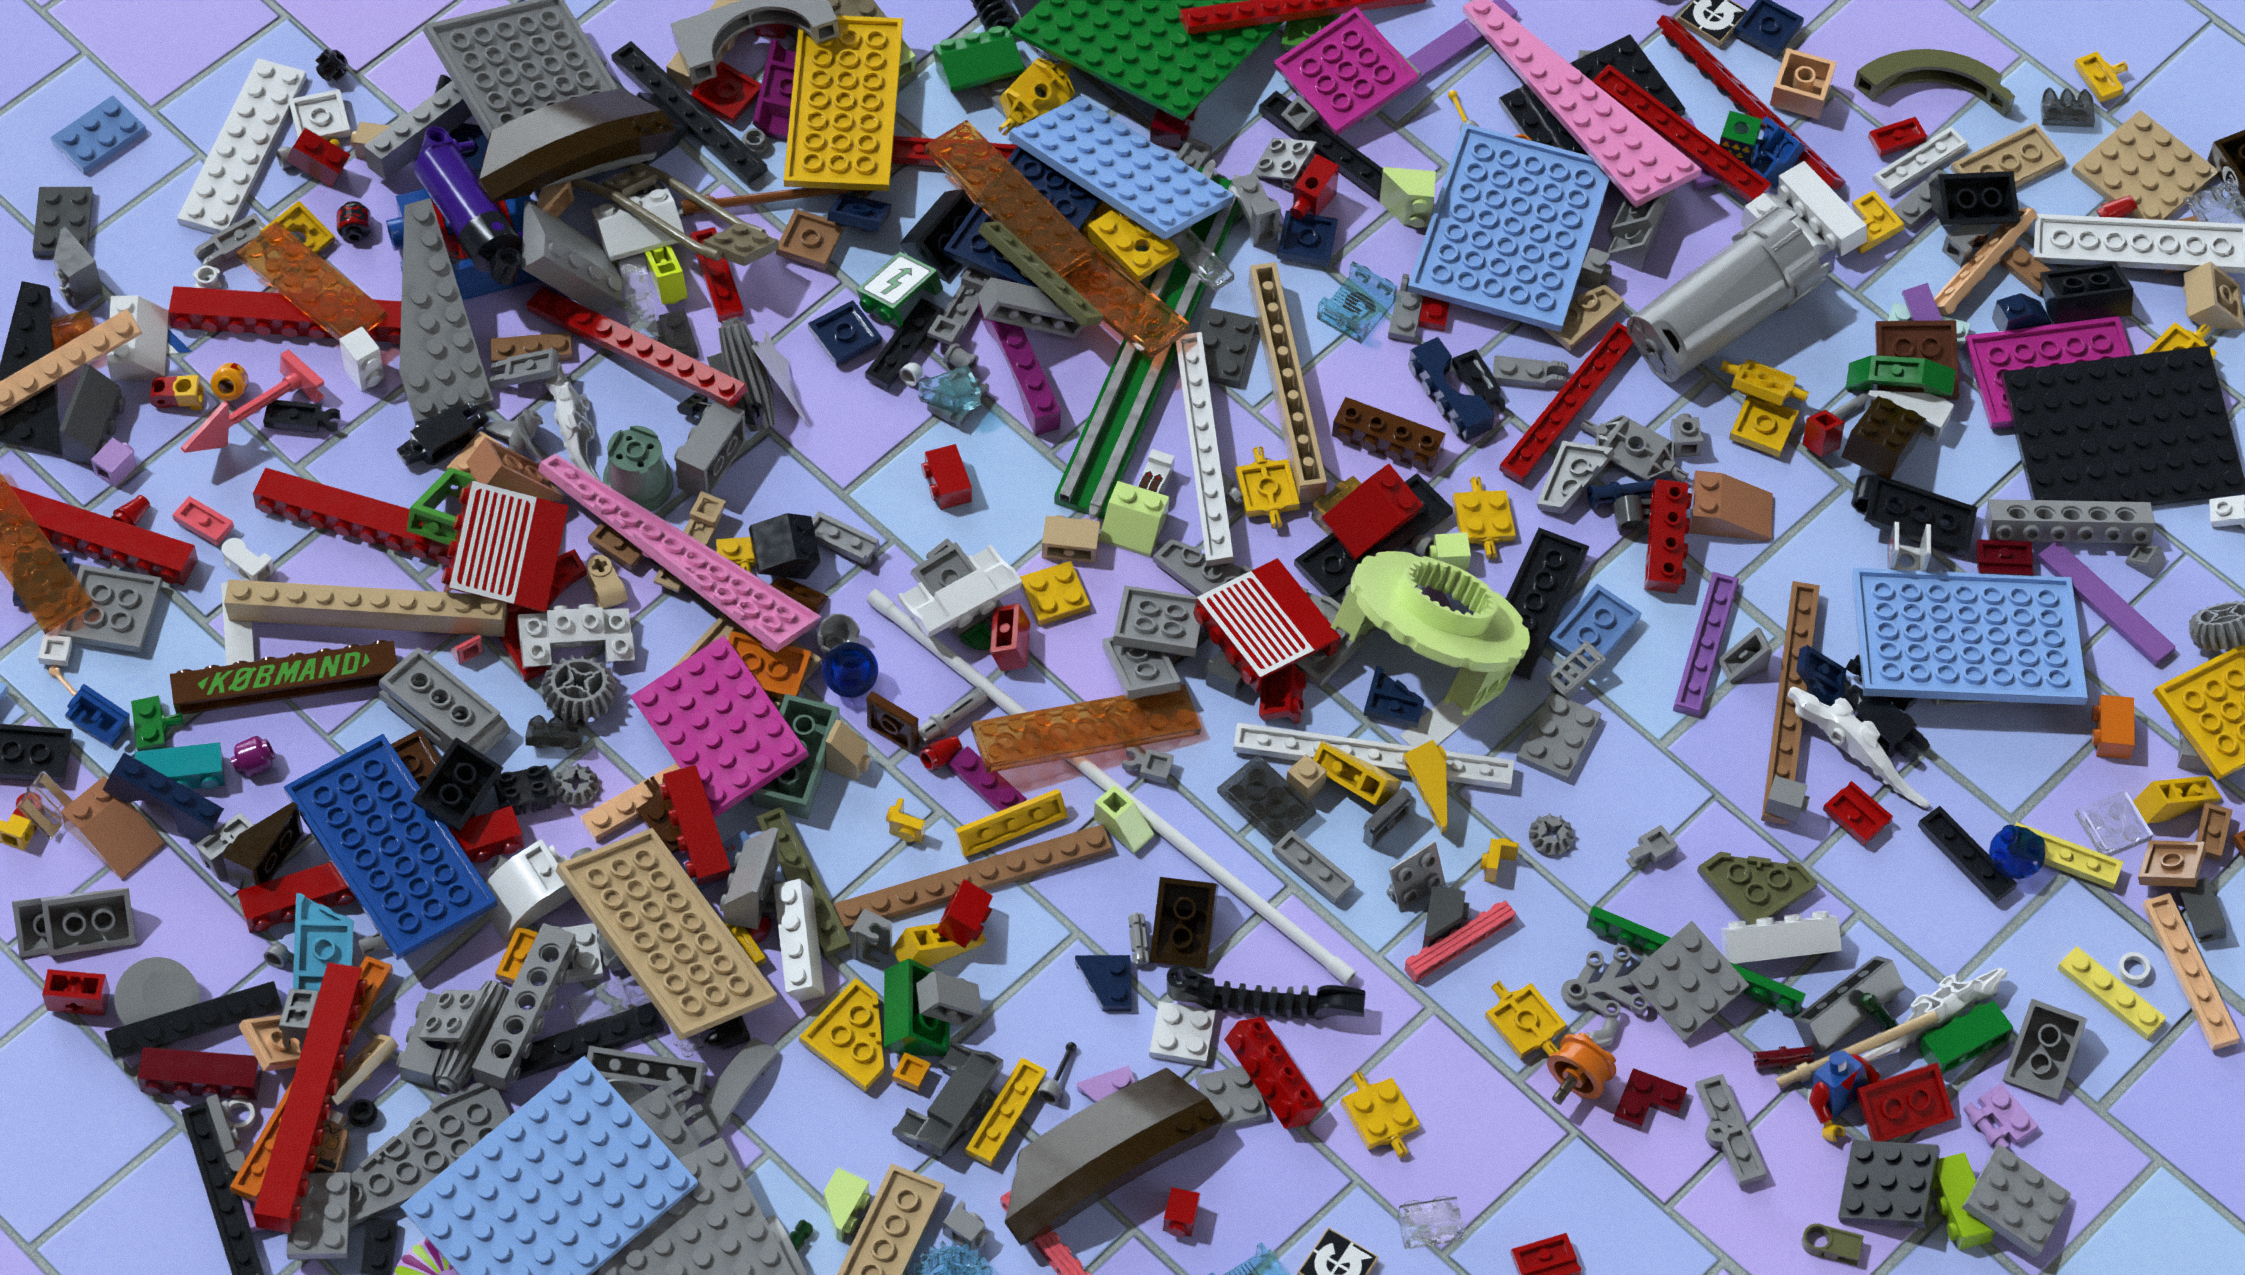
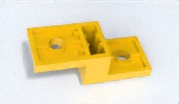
[1077,201,1180,282]

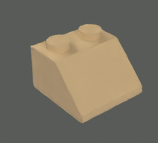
[2183,261,2245,329]

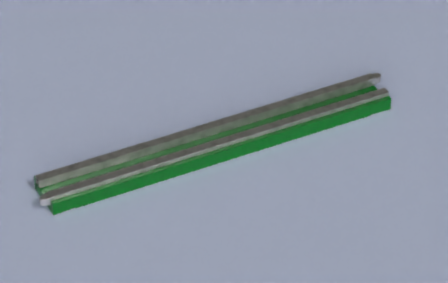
[1054,159,1242,519]

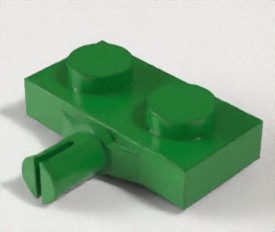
[131,695,184,751]

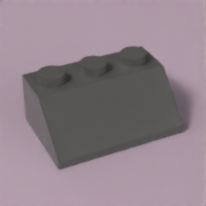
[59,364,125,466]

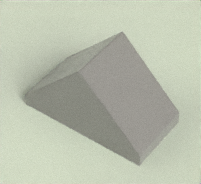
[1717,627,1772,682]

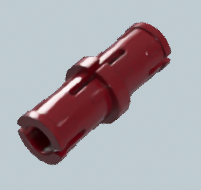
[1753,1045,1814,1070]

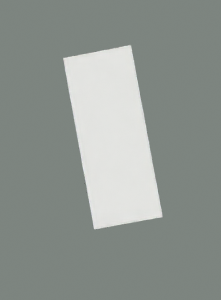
[1400,698,1482,747]

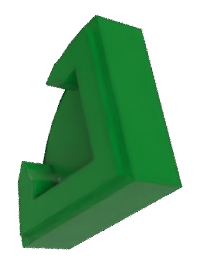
[960,622,992,650]

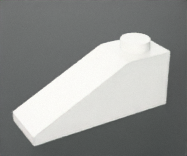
[1864,390,1954,443]

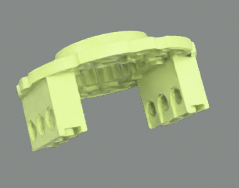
[1331,551,1530,716]

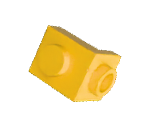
[886,798,925,843]
[1480,838,1519,883]

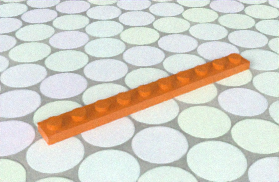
[230,955,393,1203]

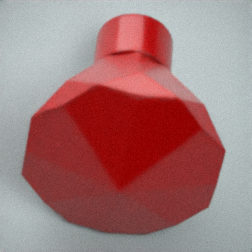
[745,917,771,943]

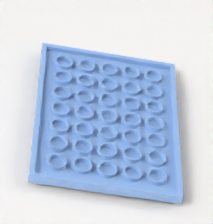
[1407,123,1610,332]
[1852,568,2088,705]
[400,1056,699,1275]

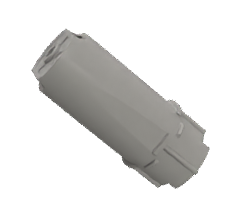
[1627,206,1829,382]

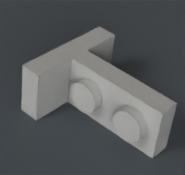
[1231,173,1281,246]

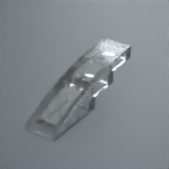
[618,252,659,341]

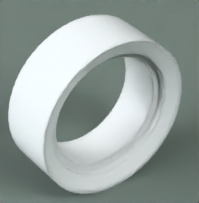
[2117,952,2151,985]
[228,1099,256,1133]

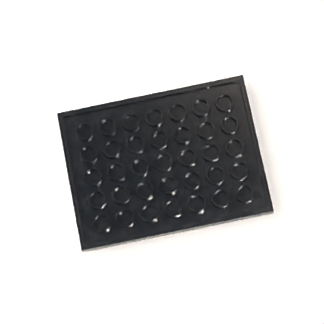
[2001,346,2245,506]

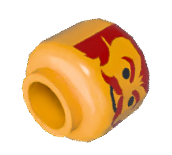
[210,363,249,401]

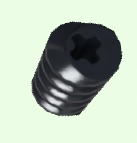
[970,0,1016,31]

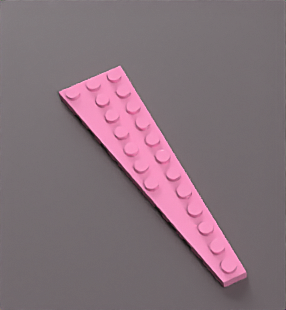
[1463,0,1702,208]
[538,454,821,653]

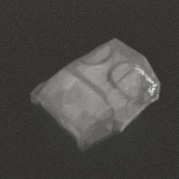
[2183,179,2245,224]

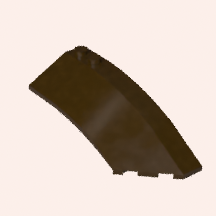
[477,88,676,203]
[1004,1067,1225,1246]

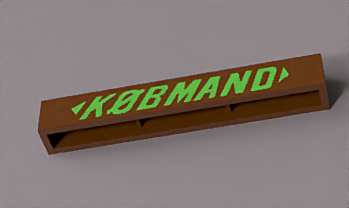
[170,640,397,715]

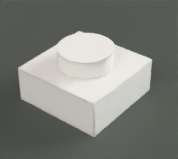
[38,634,73,667]

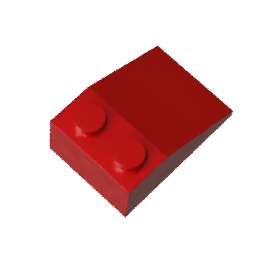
[1320,463,1423,560]

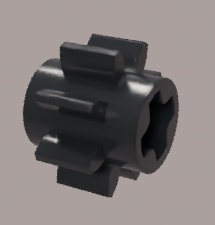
[315,49,348,82]

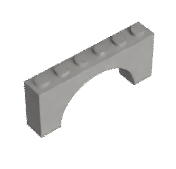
[670,0,840,84]

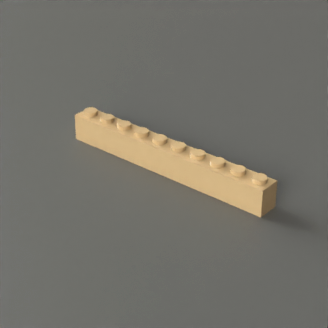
[1248,262,1327,503]
[224,579,508,637]

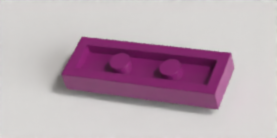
[948,746,1027,812]

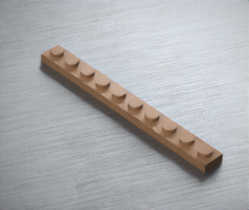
[1761,581,1820,825]
[834,824,1112,932]

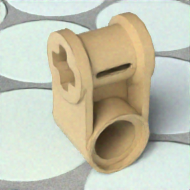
[587,555,628,610]

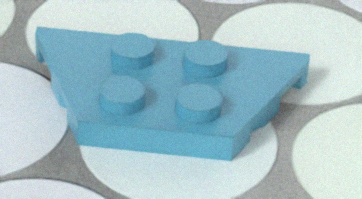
[293,893,354,991]

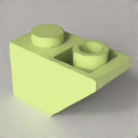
[1094,785,1154,853]
[824,1167,872,1242]

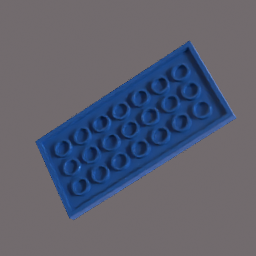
[283,734,498,960]

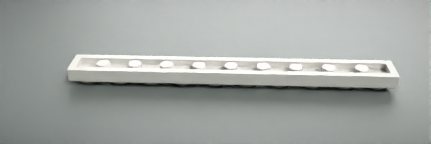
[1175,332,1234,566]
[1233,722,1514,790]

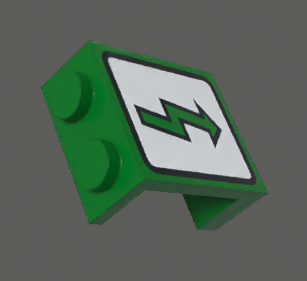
[857,252,943,328]

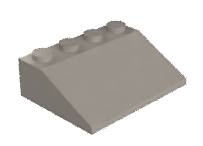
[521,201,622,314]

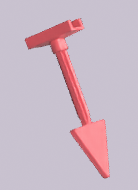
[181,349,324,453]

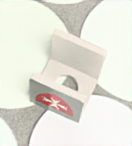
[1887,522,1931,571]

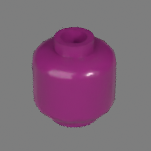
[231,736,275,777]

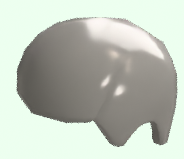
[817,613,860,658]

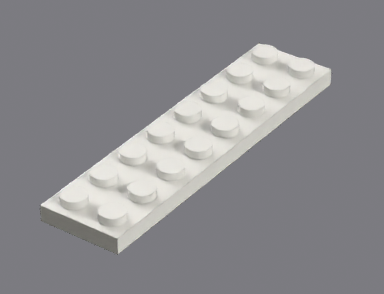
[177,58,307,234]
[2033,214,2245,274]

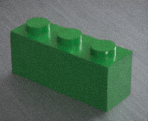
[1918,1000,2013,1075]

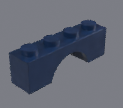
[1408,337,1494,442]
[103,753,224,843]

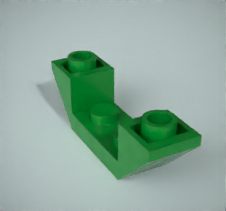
[1846,355,1956,397]

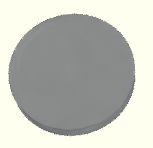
[114,957,200,1026]

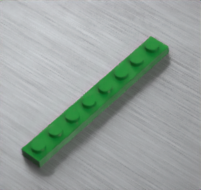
[1586,905,1806,1016]

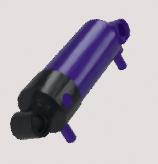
[414,126,523,285]

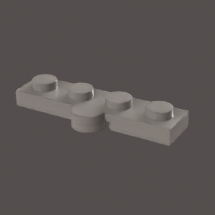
[1695,1074,1767,1187]

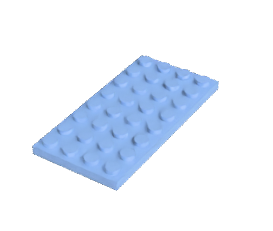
[1009,96,1234,240]

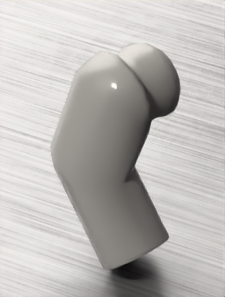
[1585,1017,1619,1048]

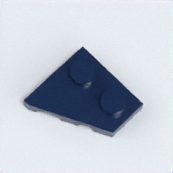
[1796,645,1847,707]
[1363,666,1425,729]
[1075,955,1132,1012]

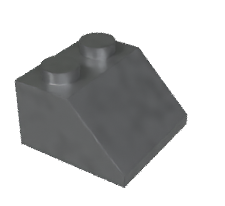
[53,227,103,308]

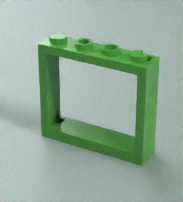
[407,467,477,545]

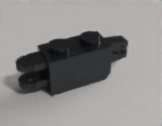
[396,401,488,466]
[1843,685,1930,762]

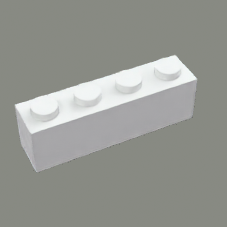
[1778,161,1867,257]
[774,879,825,1002]
[1720,911,1842,964]

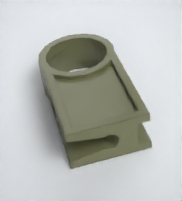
[1802,1223,1864,1266]

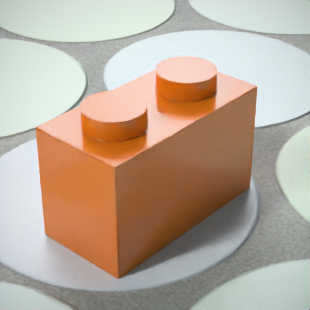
[2091,695,2135,759]

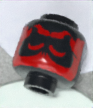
[336,201,371,242]

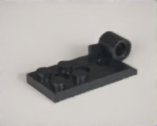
[1851,474,1978,557]

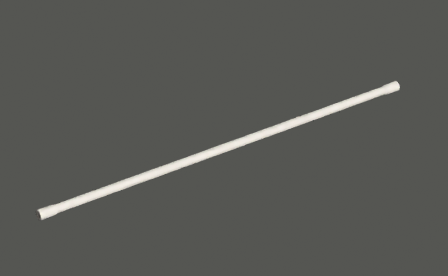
[866,589,1357,985]

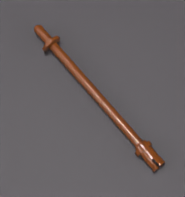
[681,182,891,216]

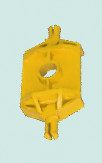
[998,58,1075,136]

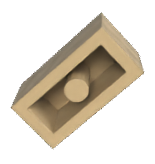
[1042,515,1100,564]

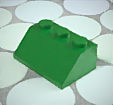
[932,26,1025,92]
[884,958,950,1056]

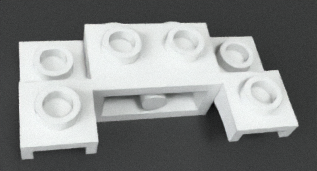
[897,544,1022,638]
[517,604,635,669]

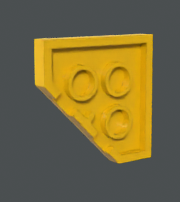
[799,978,884,1092]

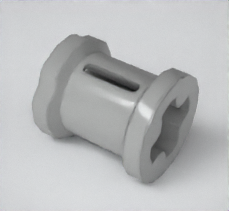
[943,342,979,374]

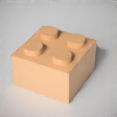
[1770,48,1837,119]

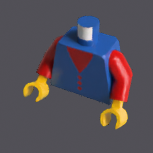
[1809,1051,1880,1142]

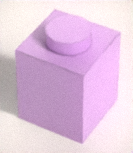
[91,438,137,488]

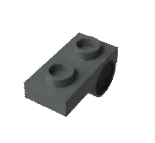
[1613,495,1651,531]

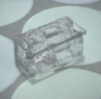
[1397,1196,1464,1250]

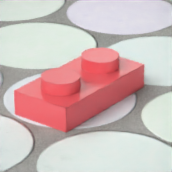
[172,496,234,546]

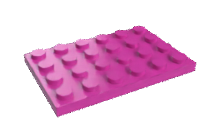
[1965,316,2132,429]
[631,635,809,818]

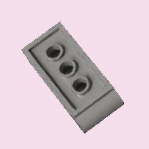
[379,647,510,755]

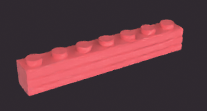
[1404,901,1516,983]
[1000,1190,1091,1275]

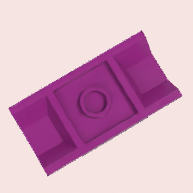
[752,39,796,141]

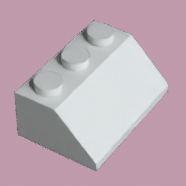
[592,188,684,262]
[1740,193,1831,257]
[107,295,169,381]

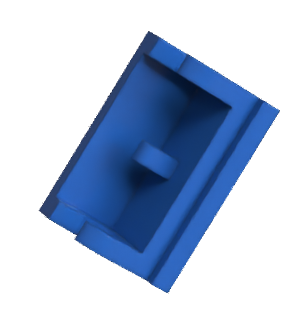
[65,684,130,748]

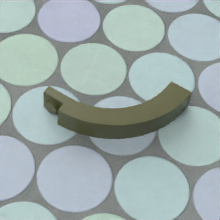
[1854,49,2015,117]

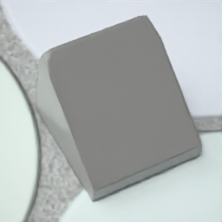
[1281,95,1320,132]
[2125,544,2166,578]

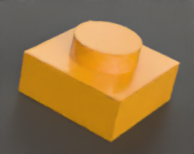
[892,1052,931,1092]

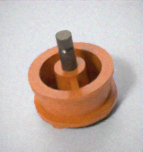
[1547,1032,1617,1105]

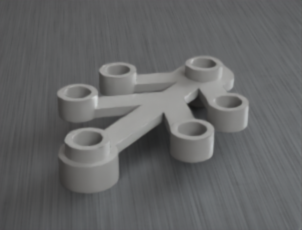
[1561,945,1648,1019]

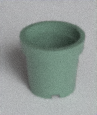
[603,426,673,512]

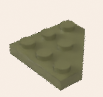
[1697,852,1818,925]

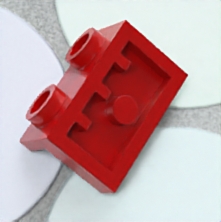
[1259,663,1306,724]

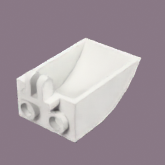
[486,839,574,941]

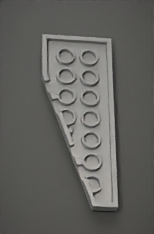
[399,198,493,424]
[1153,539,1374,687]
[349,1082,510,1229]

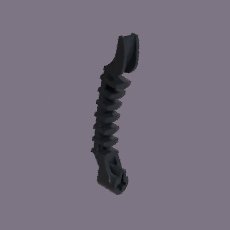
[1166,965,1366,1021]

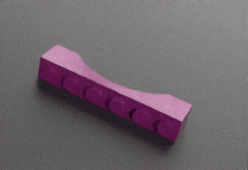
[978,297,1061,436]

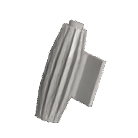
[707,317,776,432]
[418,980,509,1094]

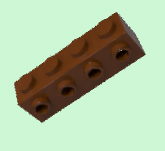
[1332,397,1446,473]

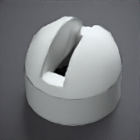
[899,363,923,386]

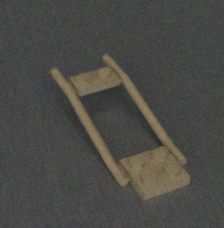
[573,163,778,266]

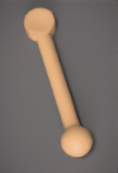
[49,665,77,697]

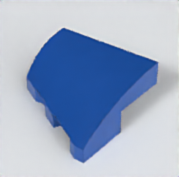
[1749,116,1806,189]

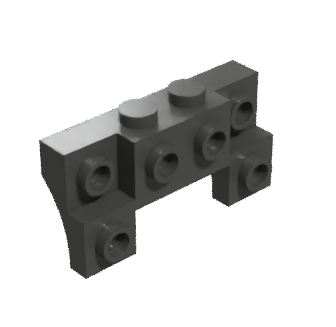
[892,1041,1003,1157]

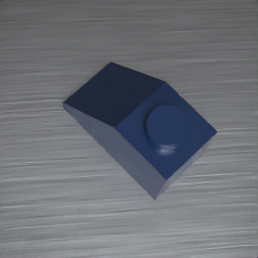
[1992,293,2051,331]

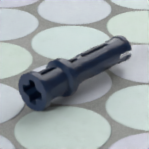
[1587,477,1670,509]

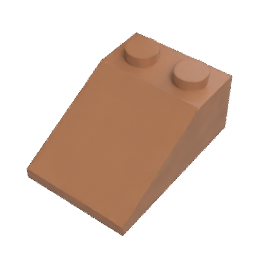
[466,437,564,501]
[1689,470,1773,541]
[60,776,165,880]

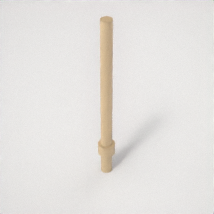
[1775,1010,1938,1089]

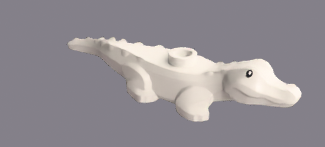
[544,362,600,481]
[1788,687,1930,808]
[1862,968,2008,1062]

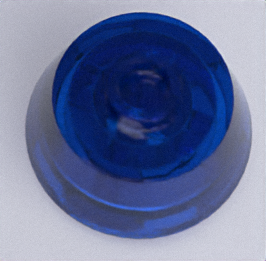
[823,642,878,698]

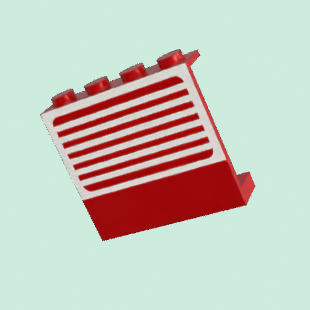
[441,481,568,614]
[1193,558,1341,693]

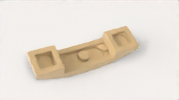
[654,491,726,593]

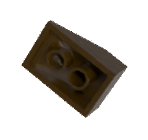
[223,802,303,890]
[1150,877,1219,969]

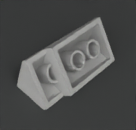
[1606,189,1675,272]
[12,887,136,957]

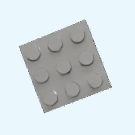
[58,565,163,653]
[1113,585,1201,657]
[1627,921,1749,1042]
[1962,1143,2072,1259]

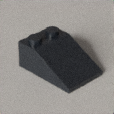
[411,737,504,832]

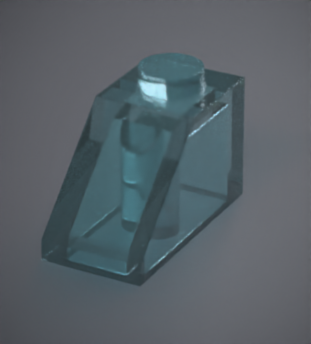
[918,365,981,413]

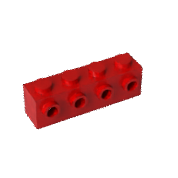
[1644,479,1692,594]
[659,764,731,886]
[1224,1016,1324,1129]

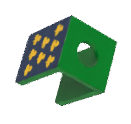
[1719,110,1762,167]

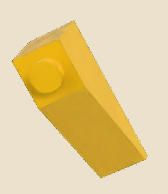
[1402,740,1448,834]
[1313,741,1403,806]
[2133,776,2222,824]
[892,923,987,967]

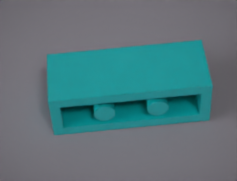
[135,742,225,789]

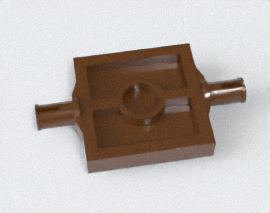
[636,776,680,854]

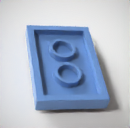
[50,95,147,175]
[1548,583,1642,668]

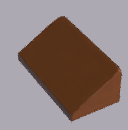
[770,576,829,615]

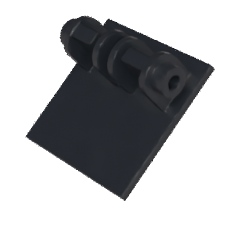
[494,765,557,816]

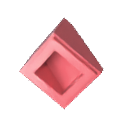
[450,635,483,664]

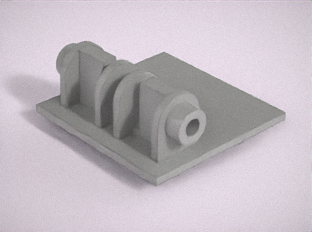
[1251,138,1317,191]
[1386,841,1445,912]

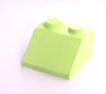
[1379,167,1436,228]
[1099,481,1169,557]

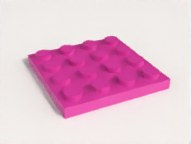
[1274,6,1419,135]

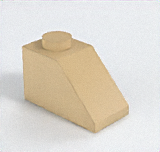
[825,719,871,781]

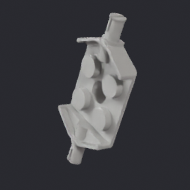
[1580,415,1689,482]

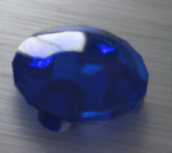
[1989,825,2046,879]

